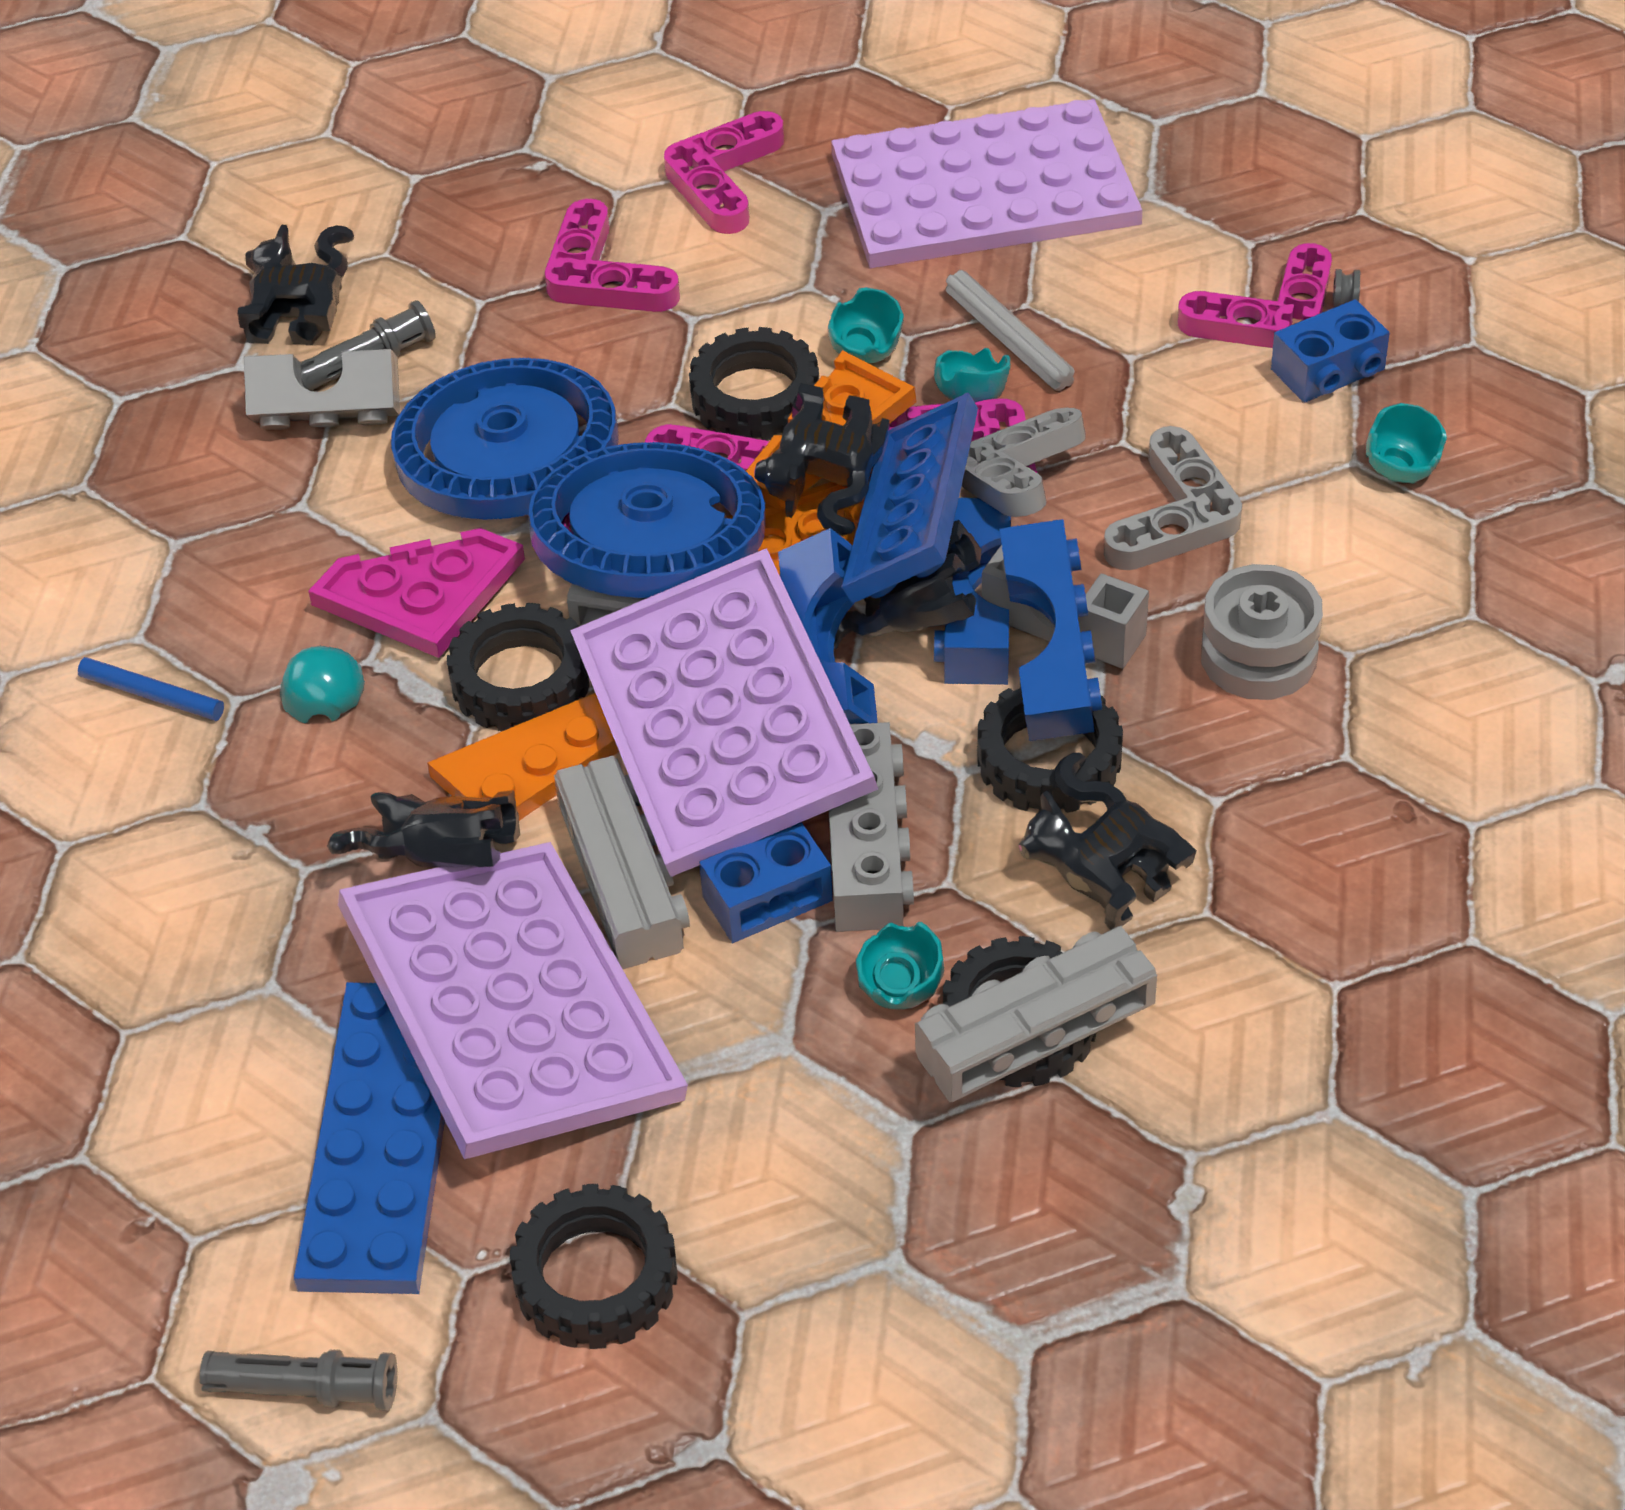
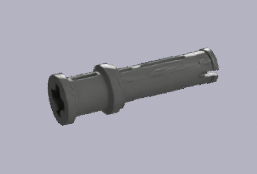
[301,300,436,391]
[200,1349,398,1411]

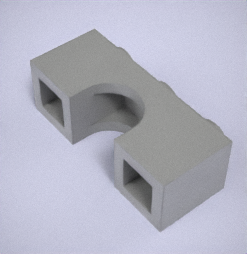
[244,349,400,430]
[982,545,1149,669]

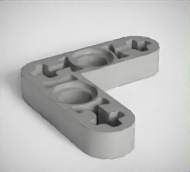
[961,407,1086,517]
[1104,426,1242,570]

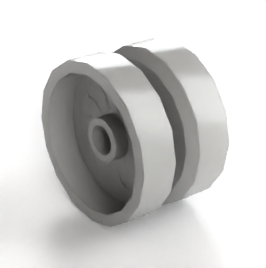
[1201,564,1323,700]

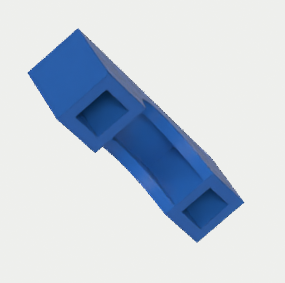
[934,498,1011,685]
[999,519,1103,741]
[778,528,878,724]

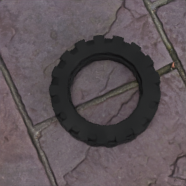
[689,327,819,441]
[447,603,590,732]
[977,683,1123,813]
[943,936,1097,1087]
[510,1184,678,1349]

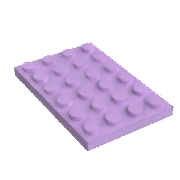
[831,99,1142,268]
[570,548,878,877]
[338,842,688,1160]

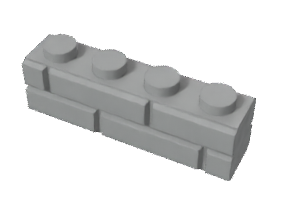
[554,756,690,969]
[915,926,1157,1103]

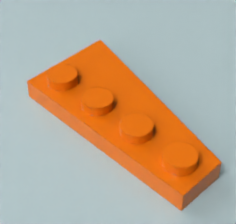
[746,350,917,511]
[427,693,619,821]

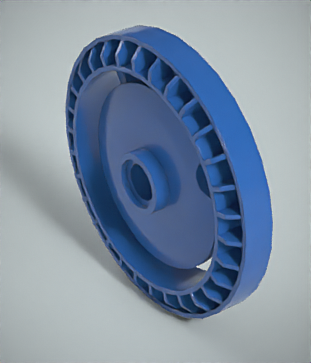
[391,358,619,520]
[529,442,765,598]

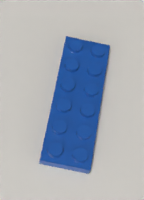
[841,393,978,604]
[294,982,445,1294]

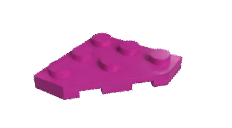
[308,528,525,658]

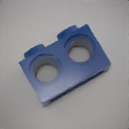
[1271,299,1390,403]
[699,822,833,943]

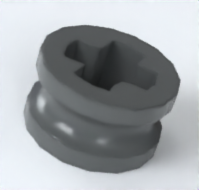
[1332,269,1360,308]

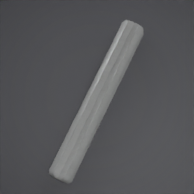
[946,270,1075,391]

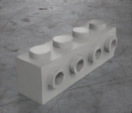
[829,722,914,932]

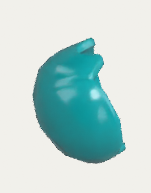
[828,287,904,363]
[933,348,1010,402]
[1366,403,1447,484]
[280,646,365,723]
[855,922,944,1010]

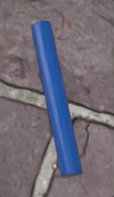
[78,657,224,721]

